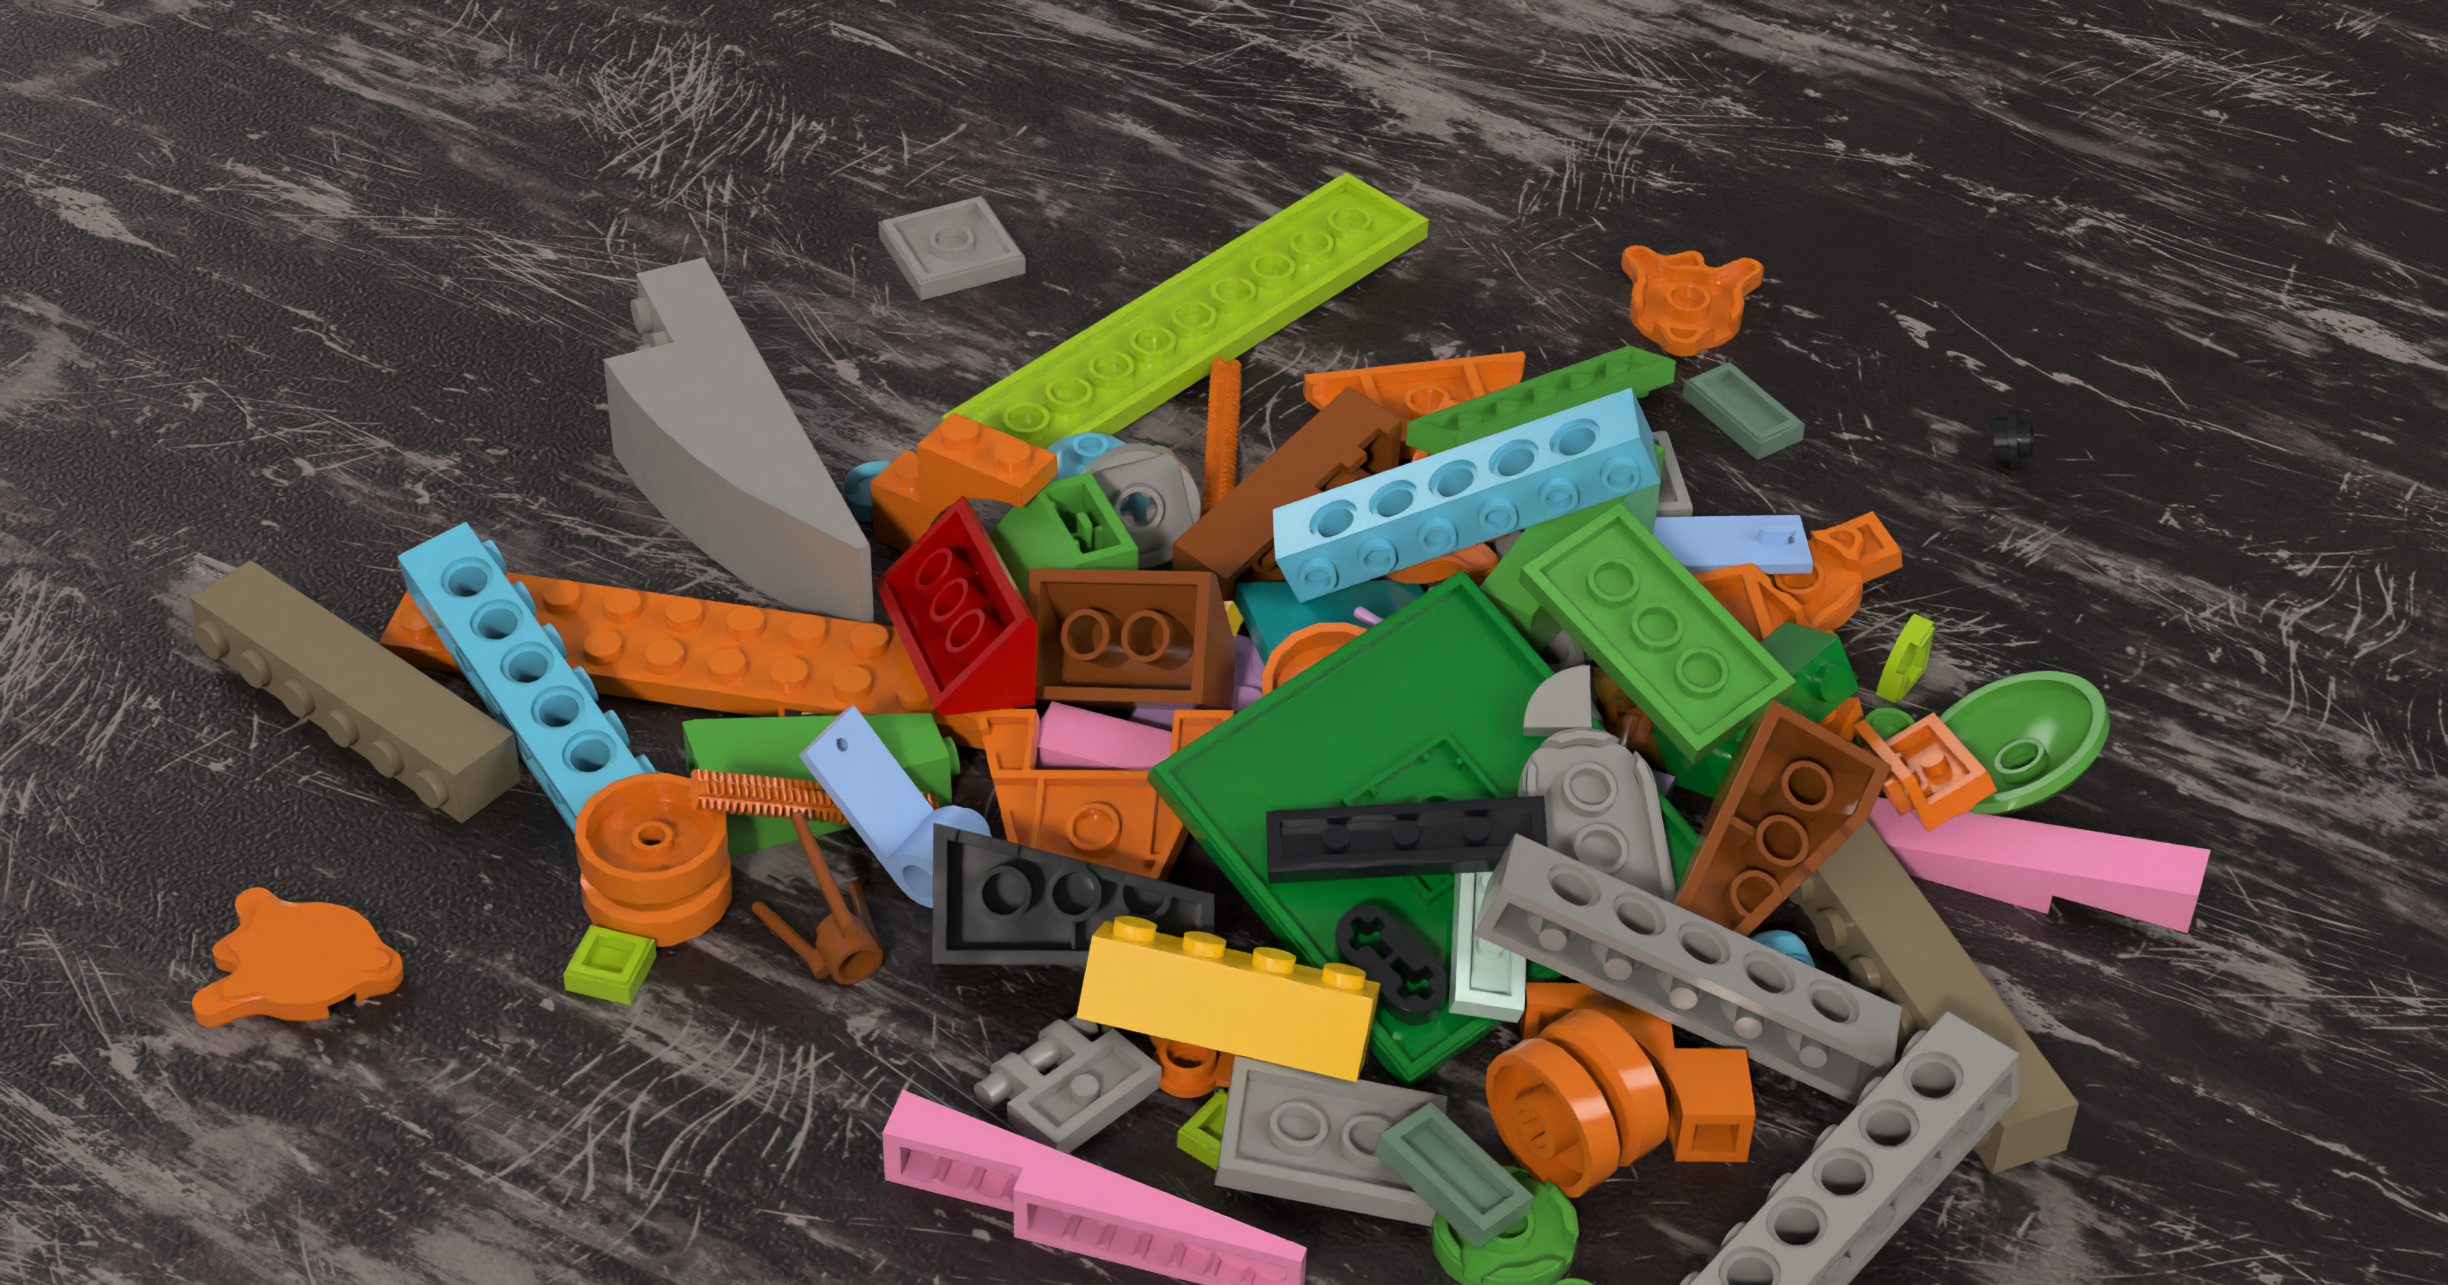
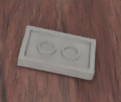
[1214,1056,1447,1226]

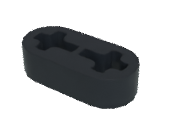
[1335,905,1448,1026]

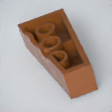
[1172,386,1402,601]

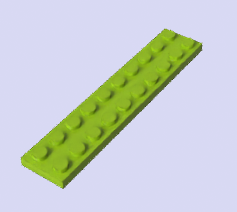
[941,172,1429,450]

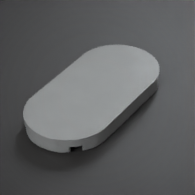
[1518,728,1676,903]

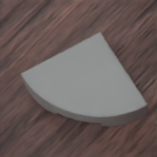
[1522,665,1592,736]

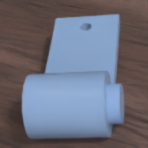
[1653,515,1813,574]
[798,705,992,908]

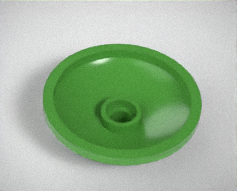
[1939,671,2110,815]

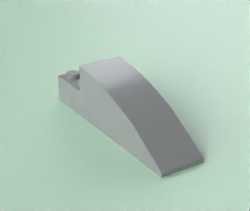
[603,257,874,623]

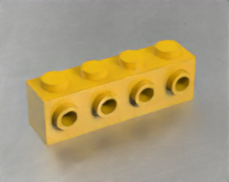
[1076,916,1381,1082]

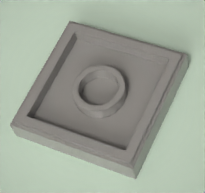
[878,196,1026,301]

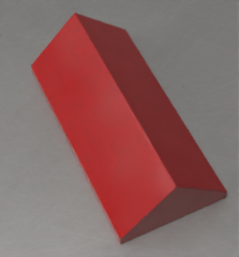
[874,496,1037,716]

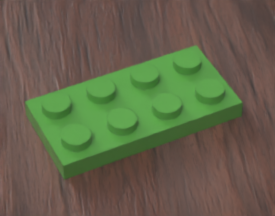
[1518,501,1796,765]

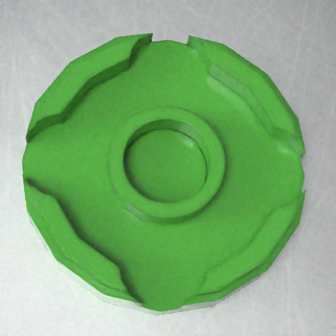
[1430,1166,1579,1285]

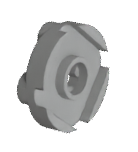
[1081,443,1201,569]

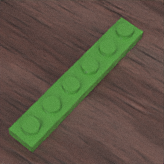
[1406,345,1676,456]

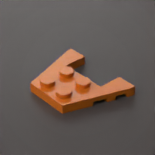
[977,709,1235,881]

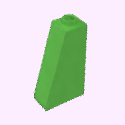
[1479,444,1665,654]
[682,713,960,857]

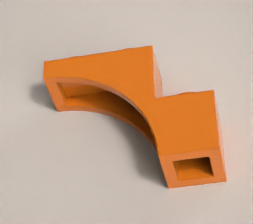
[870,412,1058,552]
[1520,982,1756,1162]

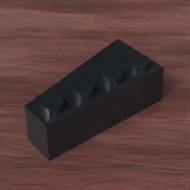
[932,823,1214,965]

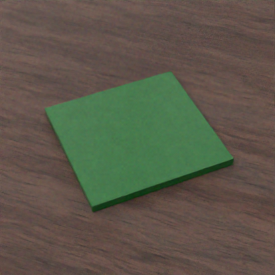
[1147,569,1699,1089]

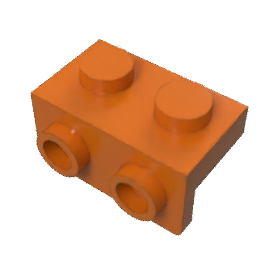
[1853,712,1997,832]

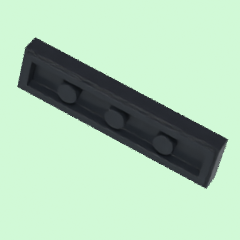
[1266,796,1548,884]

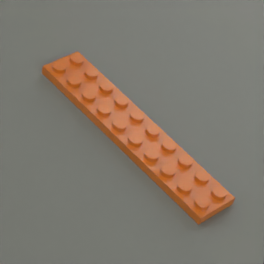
[378,572,1019,749]

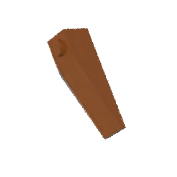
[1672,699,1892,937]

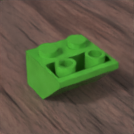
[988,472,1138,604]

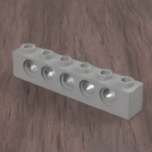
[1473,833,1902,1107]
[1680,1011,2020,1285]

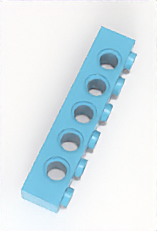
[1273,387,1661,603]
[397,522,656,835]

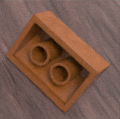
[1027,568,1236,710]

